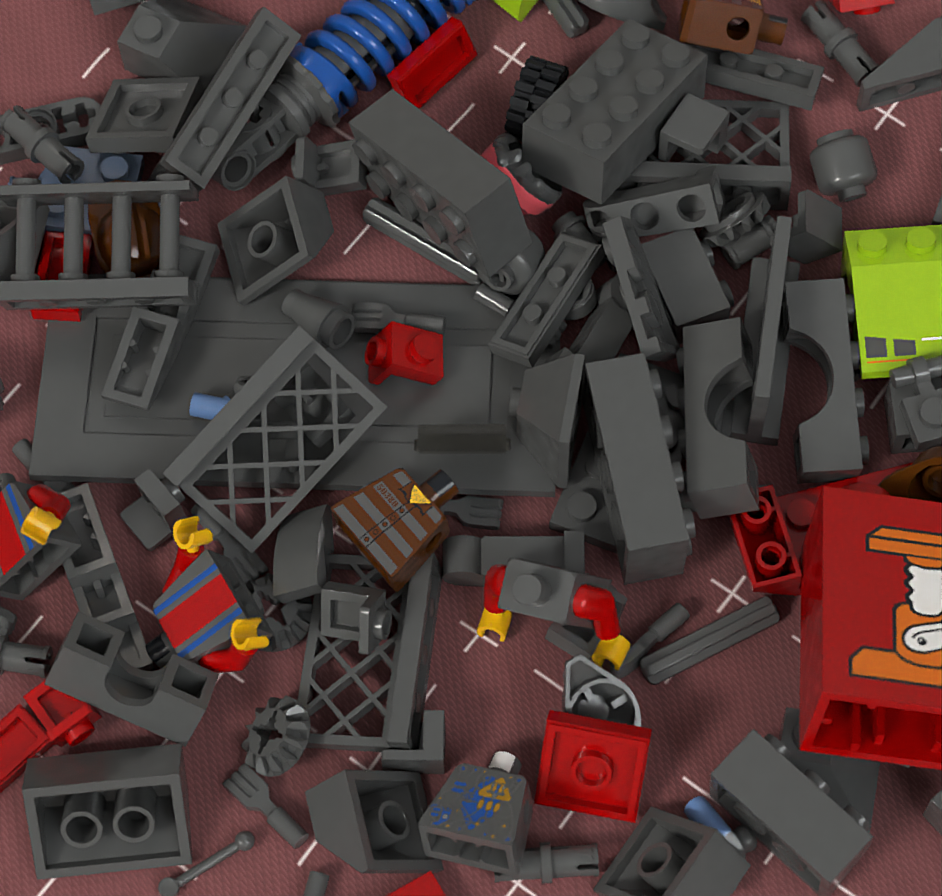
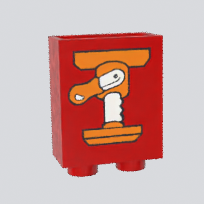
[799,483,942,770]

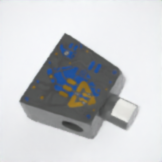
[418,751,533,877]

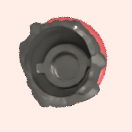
[480,133,563,216]

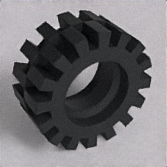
[504,56,569,142]

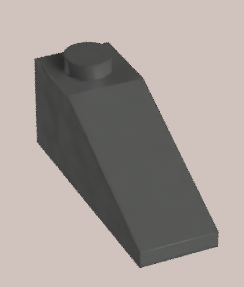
[856,16,942,112]

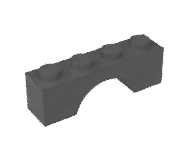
[781,278,869,484]
[676,317,760,519]

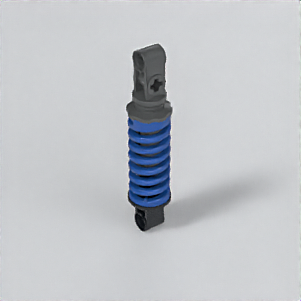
[211,0,475,191]

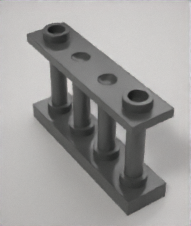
[0,174,199,310]

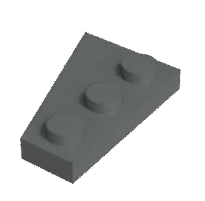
[602,216,680,362]

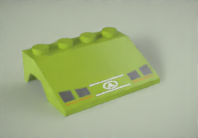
[840,225,942,379]

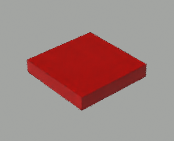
[534,710,652,823]

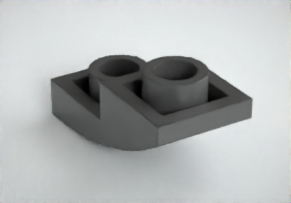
[273,504,334,603]

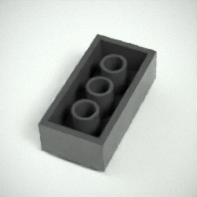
[522,19,708,205]
[348,89,533,278]
[582,353,696,585]

